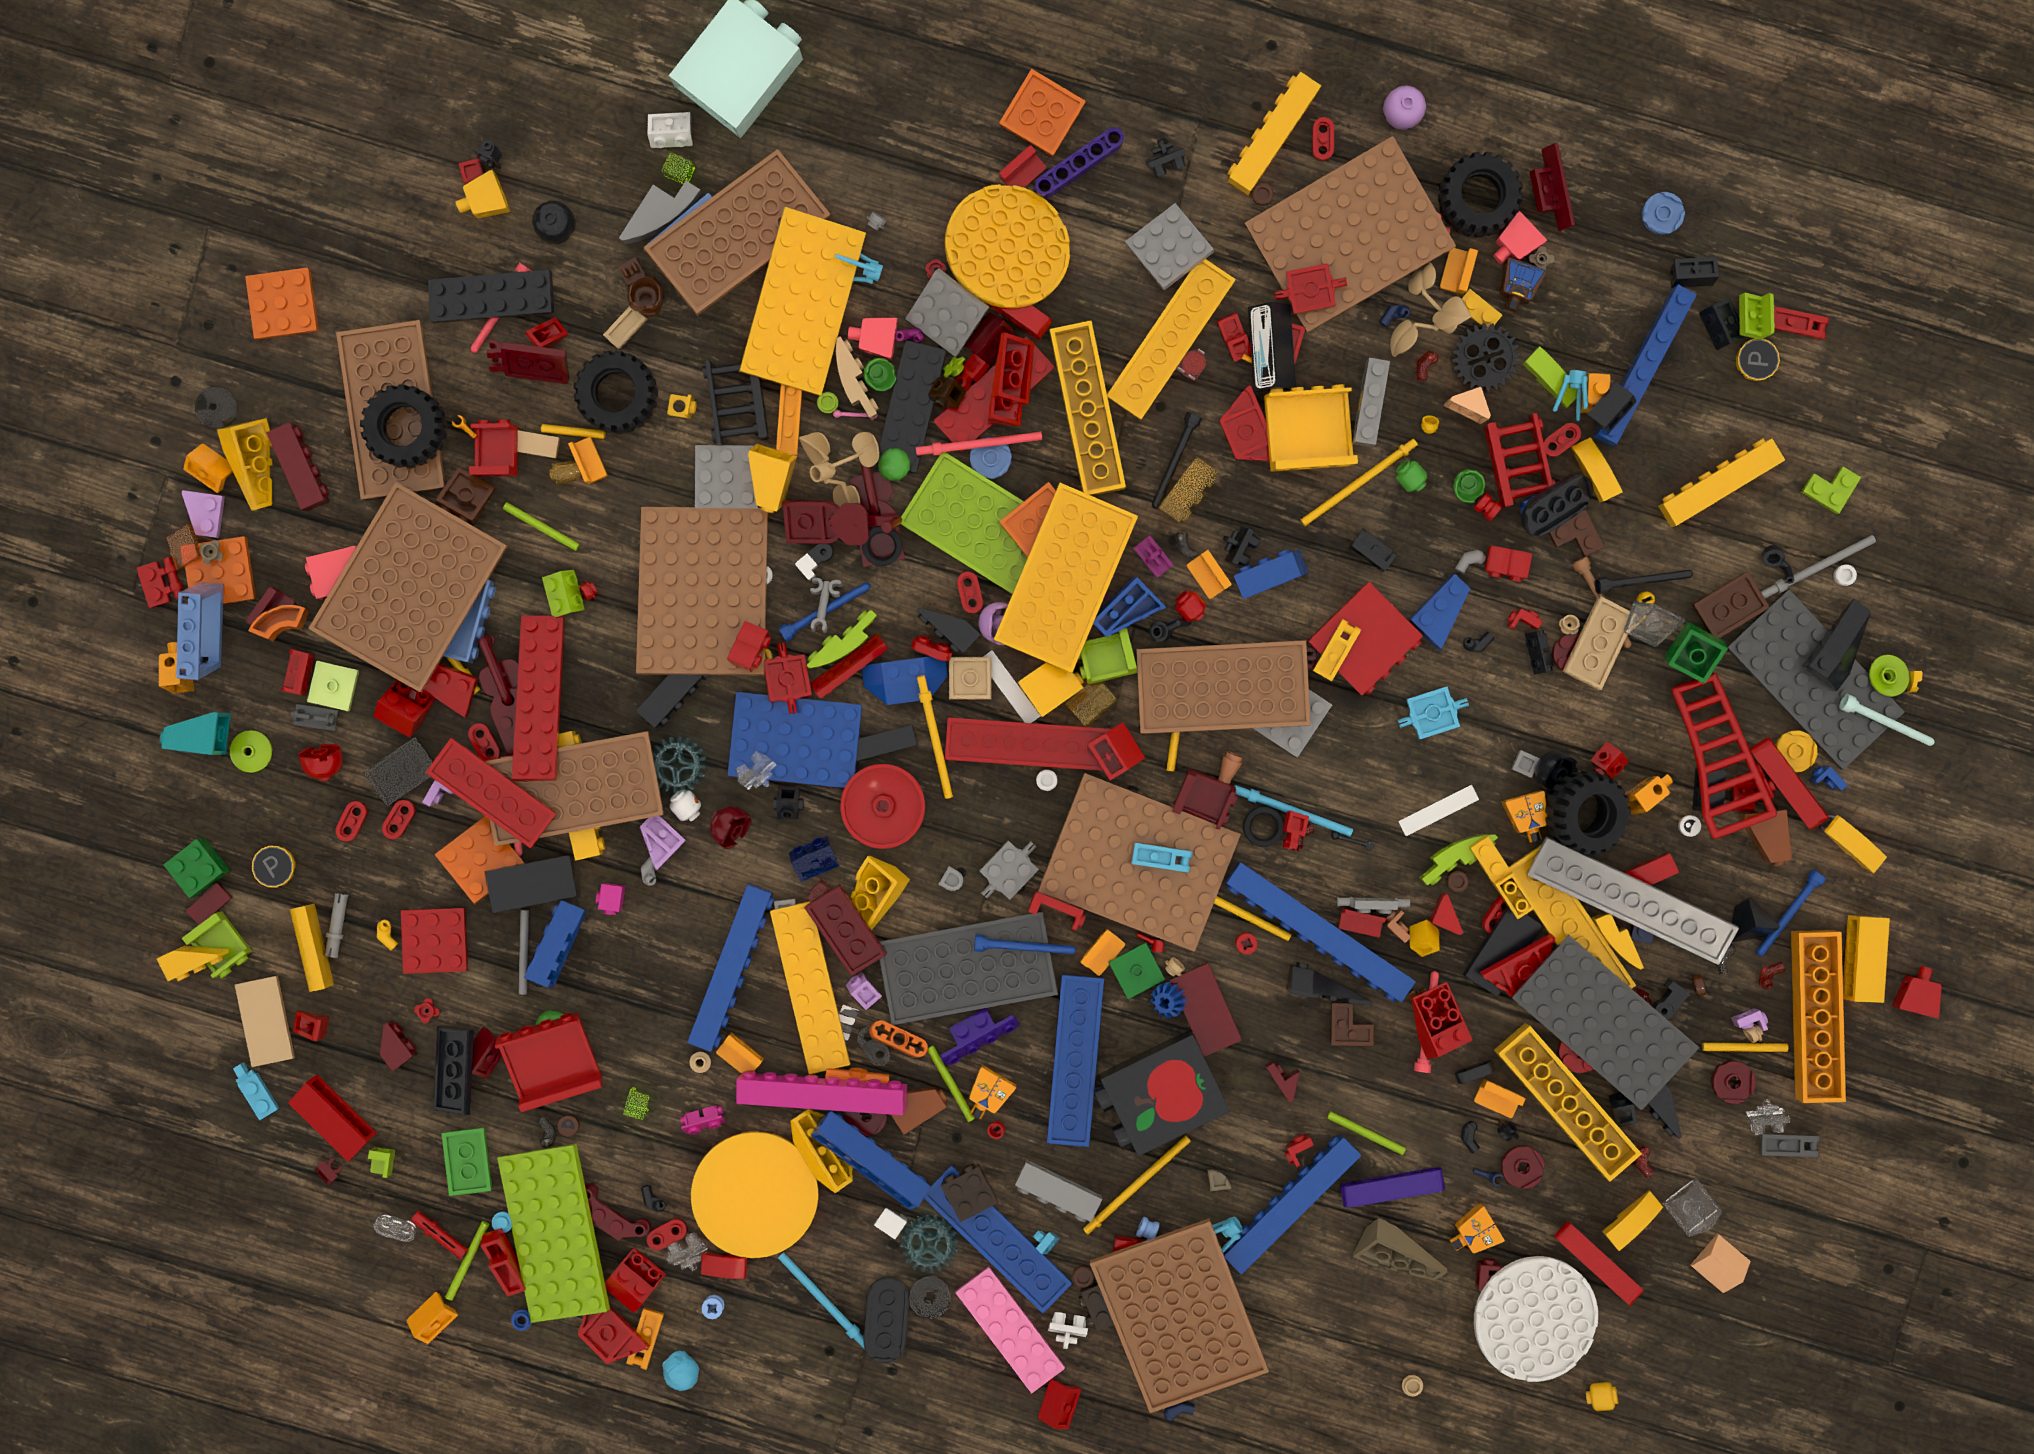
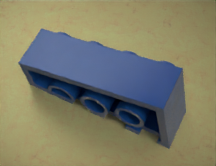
[524,900,587,989]

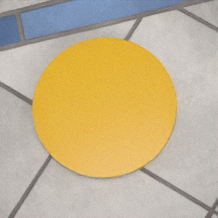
[945,184,1070,308]
[691,1131,818,1258]

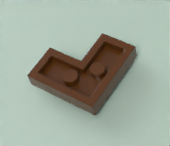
[1548,509,1604,557]
[1330,1002,1374,1046]

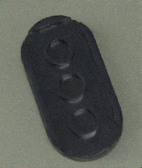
[1521,473,1593,536]
[863,1277,909,1363]

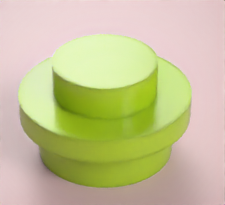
[817,392,838,414]

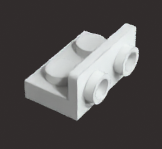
[648,112,693,148]

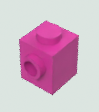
[596,883,626,915]

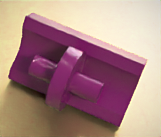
[1133,535,1173,578]

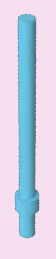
[1234,785,1353,837]
[778,1252,865,1350]

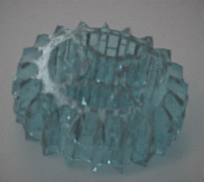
[653,736,707,793]
[901,1215,958,1273]

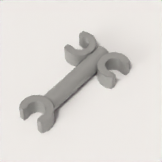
[810,577,842,633]

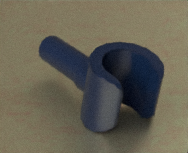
[1473,1168,1504,1187]

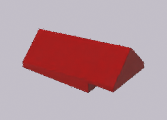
[988,332,1034,426]

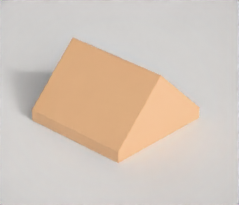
[1443,387,1491,424]
[1691,1233,1751,1293]

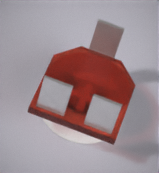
[1175,349,1206,383]

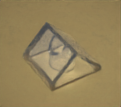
[1624,602,1685,647]
[1663,1178,1723,1237]

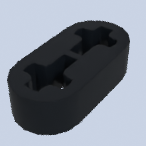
[1455,1060,1496,1084]

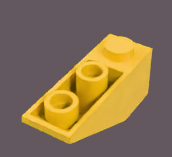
[157,946,229,981]

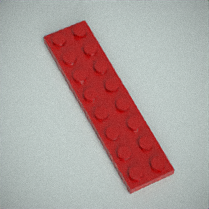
[512,616,565,781]
[945,718,1111,771]

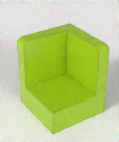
[368,1147,395,1178]

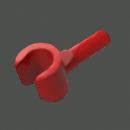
[1136,932,1164,953]

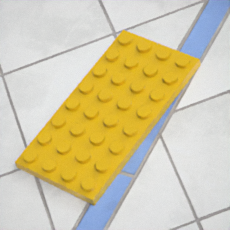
[739,207,866,396]
[994,483,1138,673]

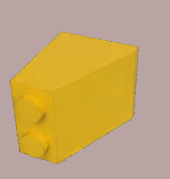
[748,444,797,513]
[1018,662,1084,717]

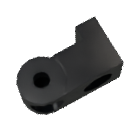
[1652,979,1690,1020]

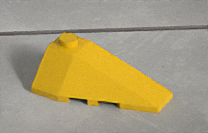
[217,418,272,511]

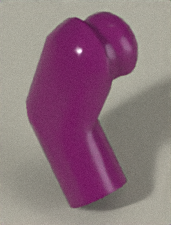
[895,328,925,343]

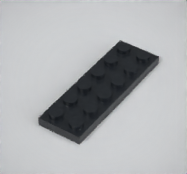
[428,270,554,323]
[876,340,947,474]

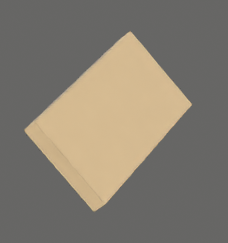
[1562,596,1637,691]
[235,975,295,1067]

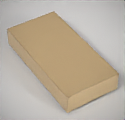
[603,306,648,350]
[518,430,560,459]

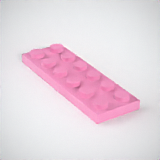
[955,1266,1065,1394]

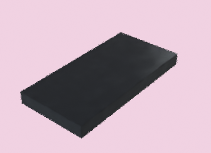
[484,855,577,913]
[1463,906,1543,997]
[434,1026,474,1115]

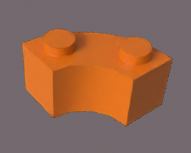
[248,605,310,642]

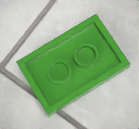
[441,1127,493,1196]

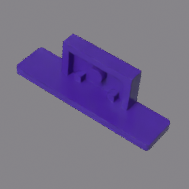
[940,1008,1020,1066]

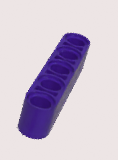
[1035,127,1124,199]
[1340,1167,1445,1207]

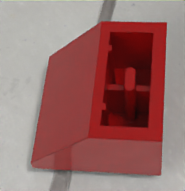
[373,680,436,738]
[1087,722,1145,780]
[605,1247,666,1313]

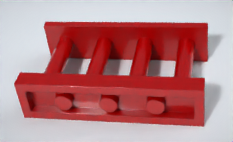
[1483,413,1556,508]

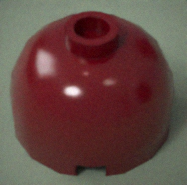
[710,806,751,849]

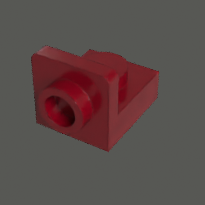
[1475,1258,1502,1291]

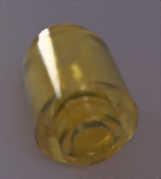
[549,460,581,485]

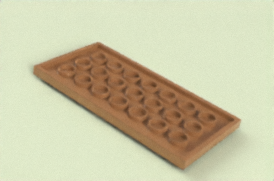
[644,149,831,316]
[336,320,446,500]
[1137,641,1311,734]
[485,731,664,846]

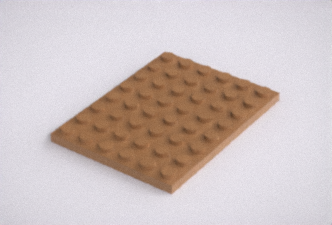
[1245,136,1456,333]
[308,482,508,693]
[636,507,768,676]
[1038,773,1241,952]
[1090,1218,1269,1413]

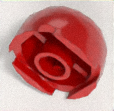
[298,744,343,781]

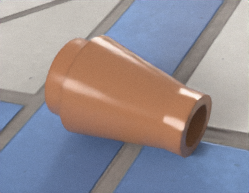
[1218,751,1243,784]

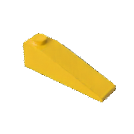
[851,856,910,930]

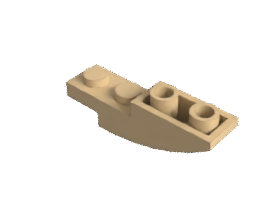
[836,336,879,420]

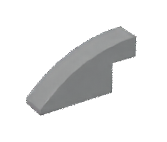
[619,181,703,244]

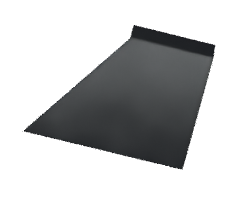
[1732,897,1780,942]

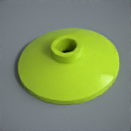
[1869,655,1910,697]
[230,730,272,773]

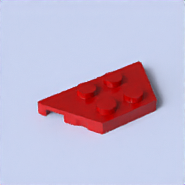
[1219,385,1270,461]
[1480,933,1555,996]
[578,1304,650,1364]

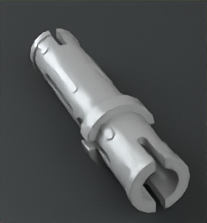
[324,893,349,958]

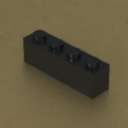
[636,675,710,728]

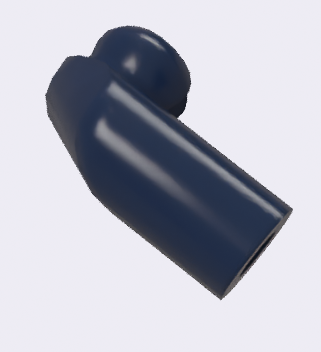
[1379,304,1410,327]
[1164,1402,1195,1421]

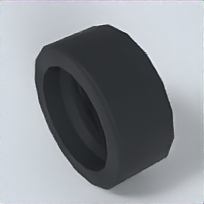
[862,526,902,566]
[1243,807,1284,847]

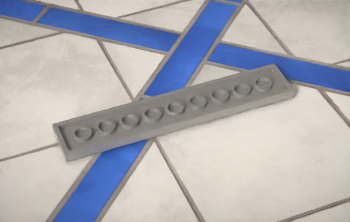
[1527,836,1739,965]

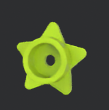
[942,356,965,378]

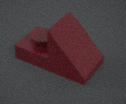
[1265,1060,1299,1103]

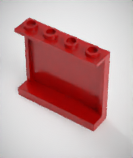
[1308,582,1423,695]
[495,1012,603,1112]

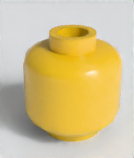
[1586,1382,1618,1411]

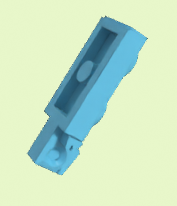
[233,1063,279,1121]

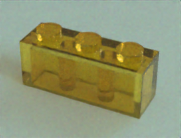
[1158,457,1217,524]

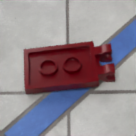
[486,339,570,384]

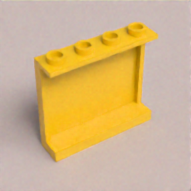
[1264,384,1358,472]

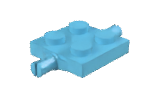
[1397,686,1469,739]

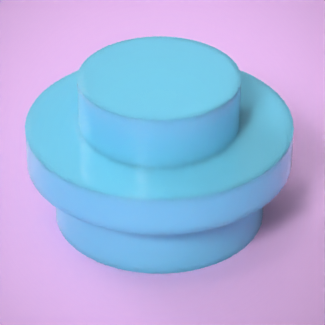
[492,1211,512,1233]

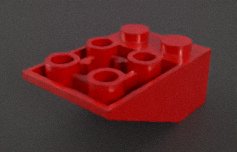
[1411,982,1473,1059]

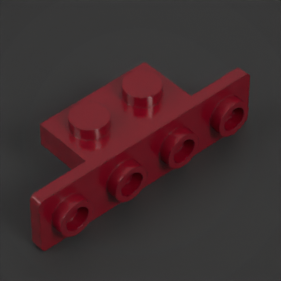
[1529,143,1575,231]

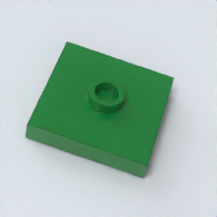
[1108,942,1165,999]

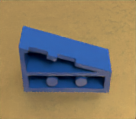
[1234,549,1309,599]
[1408,574,1470,650]
[1093,576,1166,637]

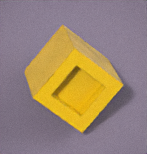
[1409,920,1440,957]

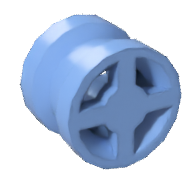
[1136,1217,1160,1240]
[702,1294,725,1319]

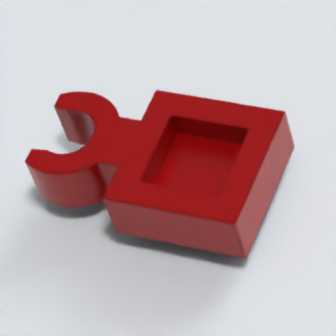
[955,353,990,391]
[1756,762,1777,798]

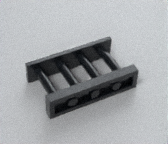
[702,359,769,445]

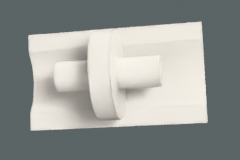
[1048,1312,1088,1349]

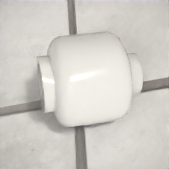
[670,789,701,821]

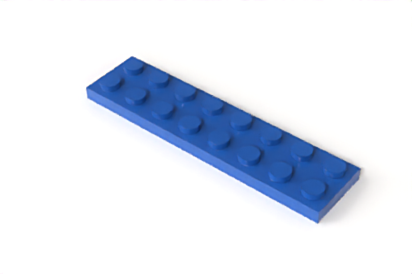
[1047,974,1104,1147]
[924,1164,1072,1313]

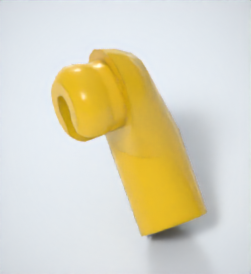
[377,920,398,951]

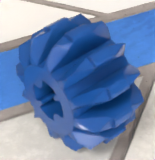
[1150,982,1187,1019]

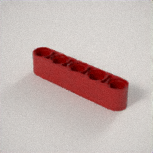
[956,279,1052,340]
[1750,737,1829,830]
[1554,1220,1644,1306]

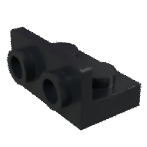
[1699,298,1746,350]

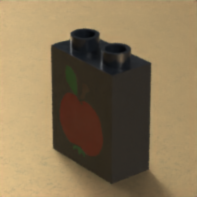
[1093,1030,1230,1156]

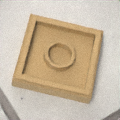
[949,657,991,699]

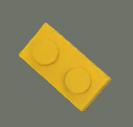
[1462,289,1502,329]

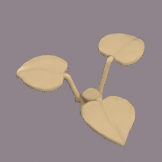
[1390,262,1471,357]
[799,432,879,507]

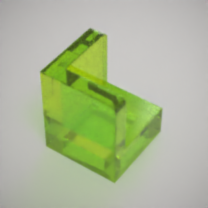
[661,152,696,184]
[623,1087,650,1120]

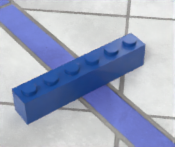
[810,1111,931,1210]

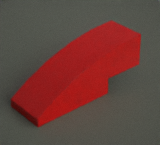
[1623,853,1679,885]
[480,1228,526,1297]

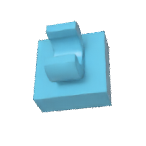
[1033,1230,1060,1254]

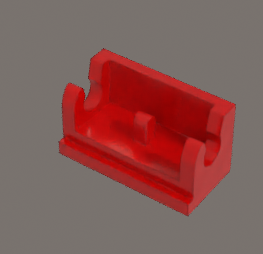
[281,649,315,695]

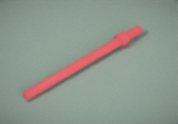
[916,432,1042,456]

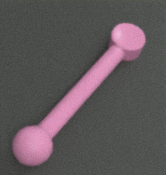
[833,410,877,420]

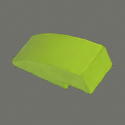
[1522,346,1577,408]

